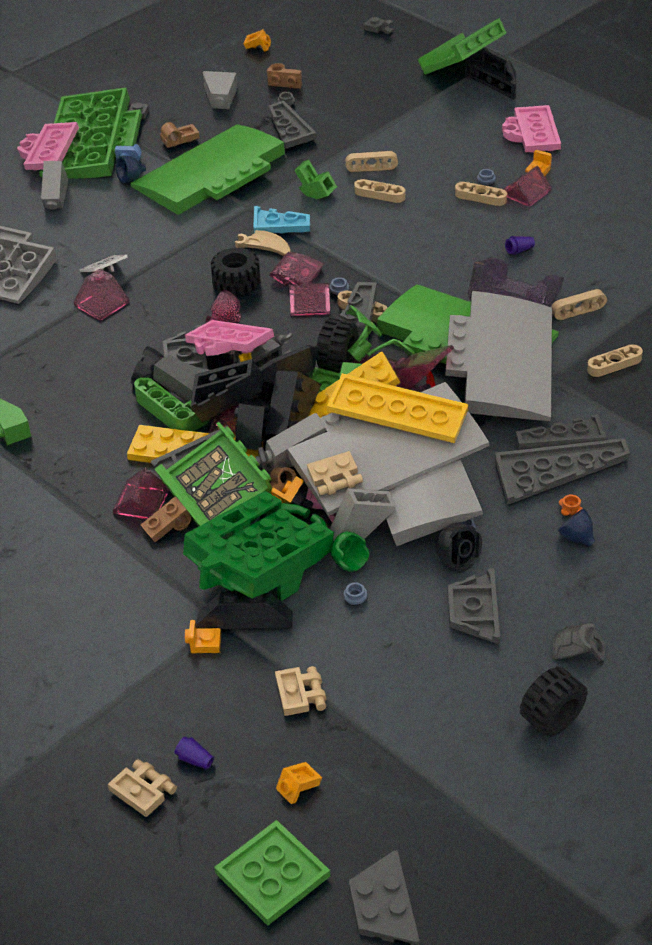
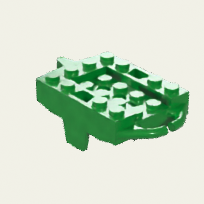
[183,491,334,601]

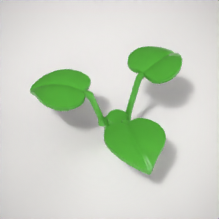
[346,305,420,370]

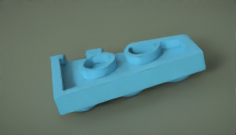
[253,206,310,234]

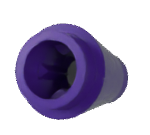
[505,236,535,255]
[174,736,214,770]

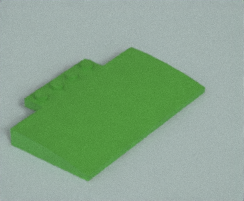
[39,88,142,179]
[131,124,285,215]
[377,284,559,364]

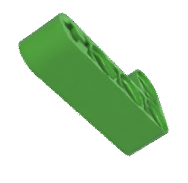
[134,378,210,431]

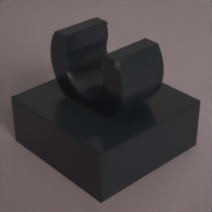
[290,487,313,518]

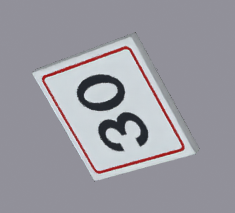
[80,255,128,276]

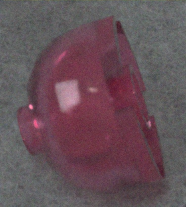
[205,289,242,324]

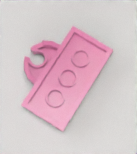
[502,105,561,153]
[17,122,79,171]
[185,320,274,356]

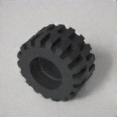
[210,247,261,296]
[317,318,358,373]
[520,666,588,737]

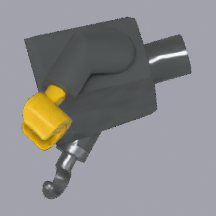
[233,332,293,368]

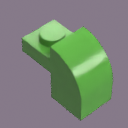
[294,159,337,199]

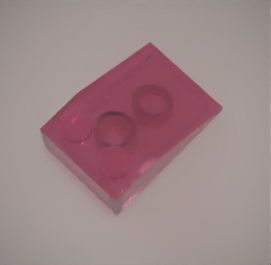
[391,345,454,390]

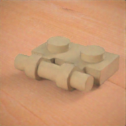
[307,451,363,496]
[275,666,327,716]
[108,759,177,817]

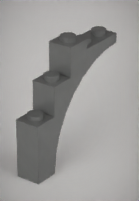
[153,354,271,402]

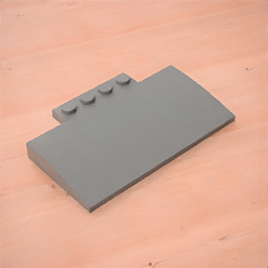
[0,226,57,304]
[445,291,552,421]
[288,382,489,516]
[386,459,483,546]

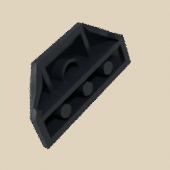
[464,47,516,100]
[257,345,319,398]
[196,590,293,629]

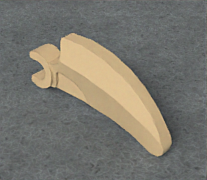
[235,230,291,257]

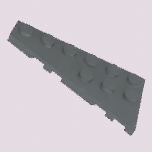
[495,438,630,505]

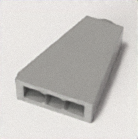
[203,71,237,109]
[41,161,68,210]
[264,413,326,469]
[330,488,396,540]

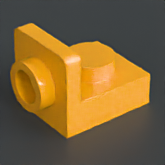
[243,29,271,52]
[525,150,552,180]
[270,476,304,504]
[185,620,221,653]
[276,762,322,804]

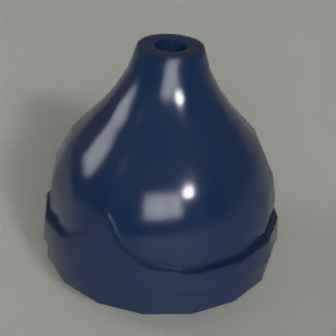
[116,156,146,183]
[557,508,595,547]

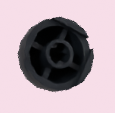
[130,346,164,385]
[436,523,482,571]

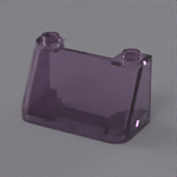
[468,257,564,306]

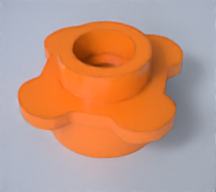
[559,495,583,516]

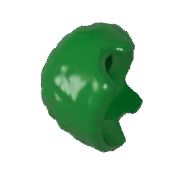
[330,531,370,572]

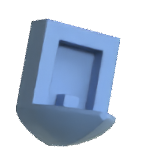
[115,144,142,161]

